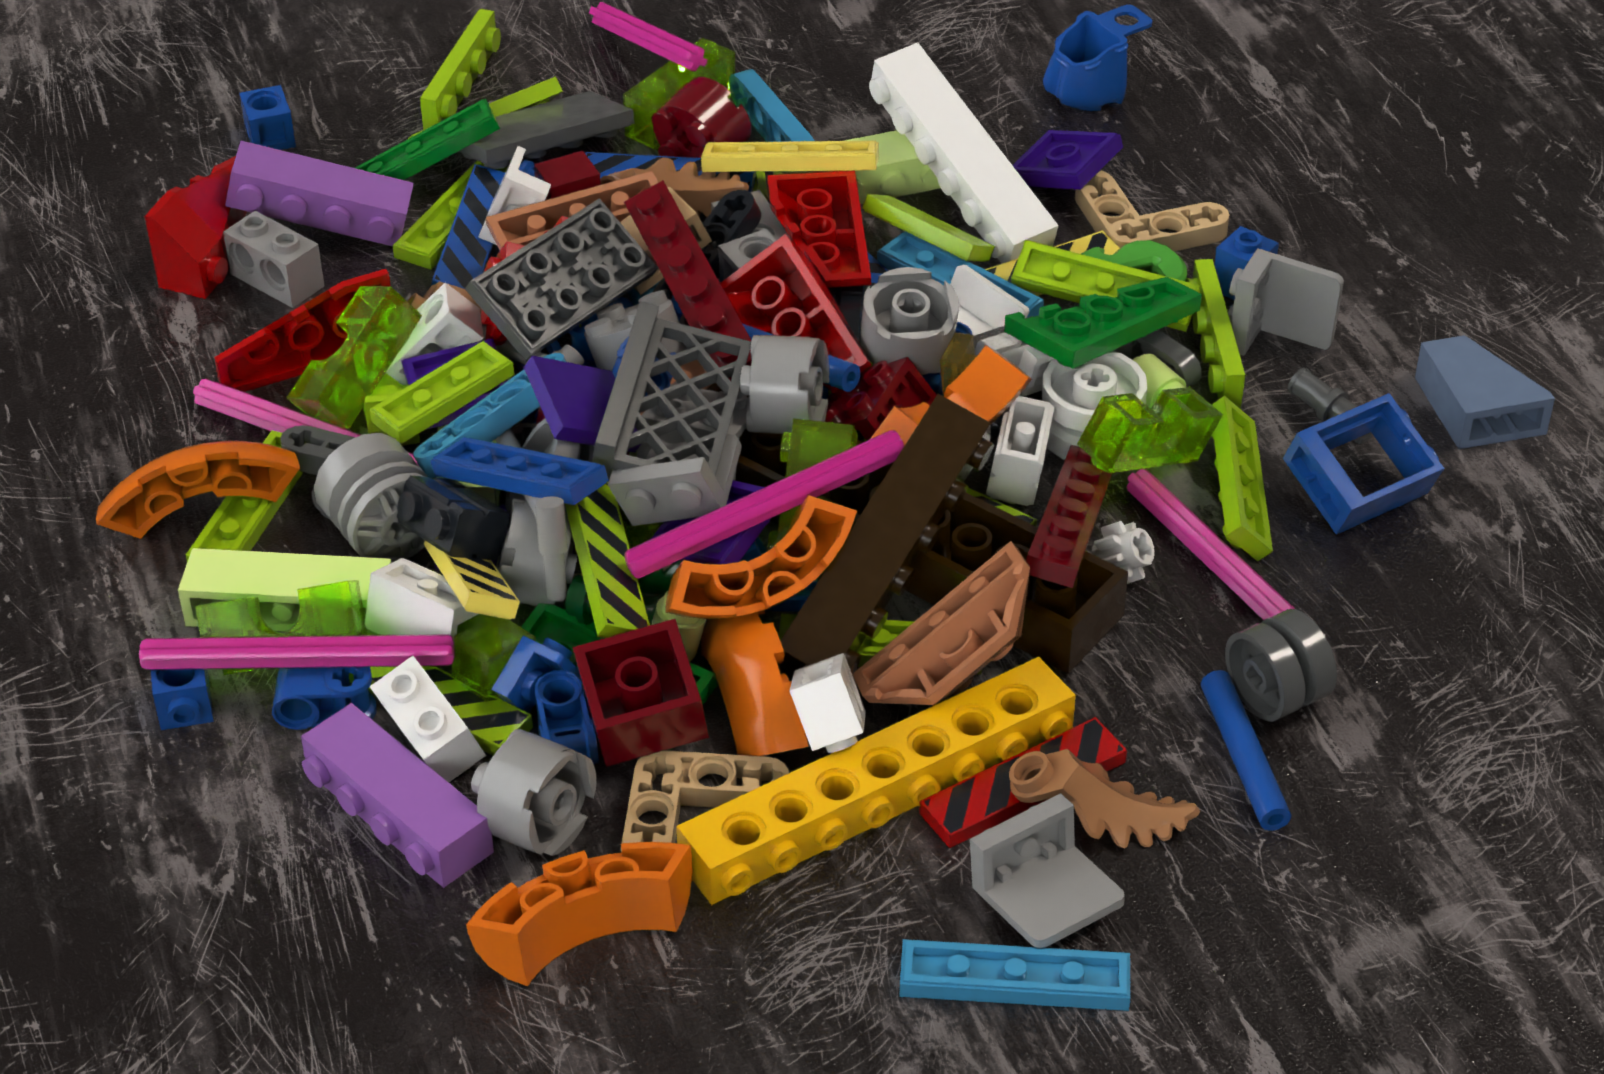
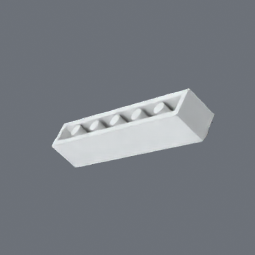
[869,42,1059,264]

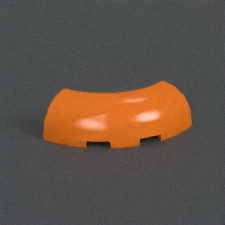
[871,345,1032,462]
[96,441,300,539]
[665,495,857,619]
[701,610,809,756]
[466,842,693,986]

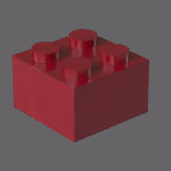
[573,619,709,767]

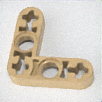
[1075,171,1230,252]
[621,750,789,852]

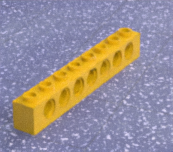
[676,657,1076,905]

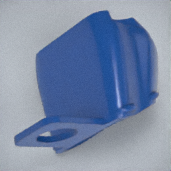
[1043,5,1152,111]

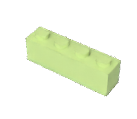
[773,130,940,204]
[178,548,391,636]

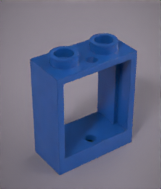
[1282,393,1445,535]

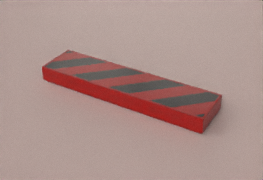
[919,717,1127,849]

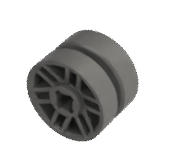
[1225,609,1337,722]

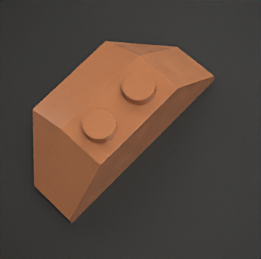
[486,171,659,250]
[852,541,1030,705]

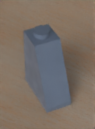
[1415,335,1555,449]

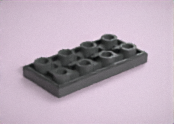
[459,91,635,169]
[465,198,658,361]

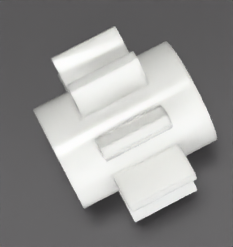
[1092,521,1154,584]

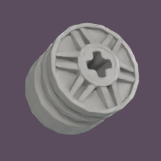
[314,433,428,563]

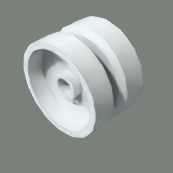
[1042,351,1147,462]

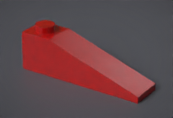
[144,156,247,299]
[767,170,871,288]
[720,234,872,393]
[214,269,396,392]

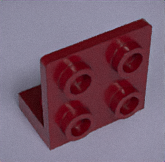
[824,357,937,441]

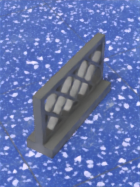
[592,301,751,480]

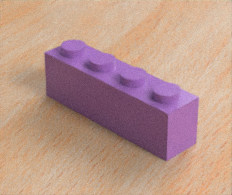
[225,141,414,246]
[301,703,494,888]

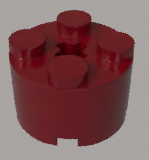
[652,77,751,158]

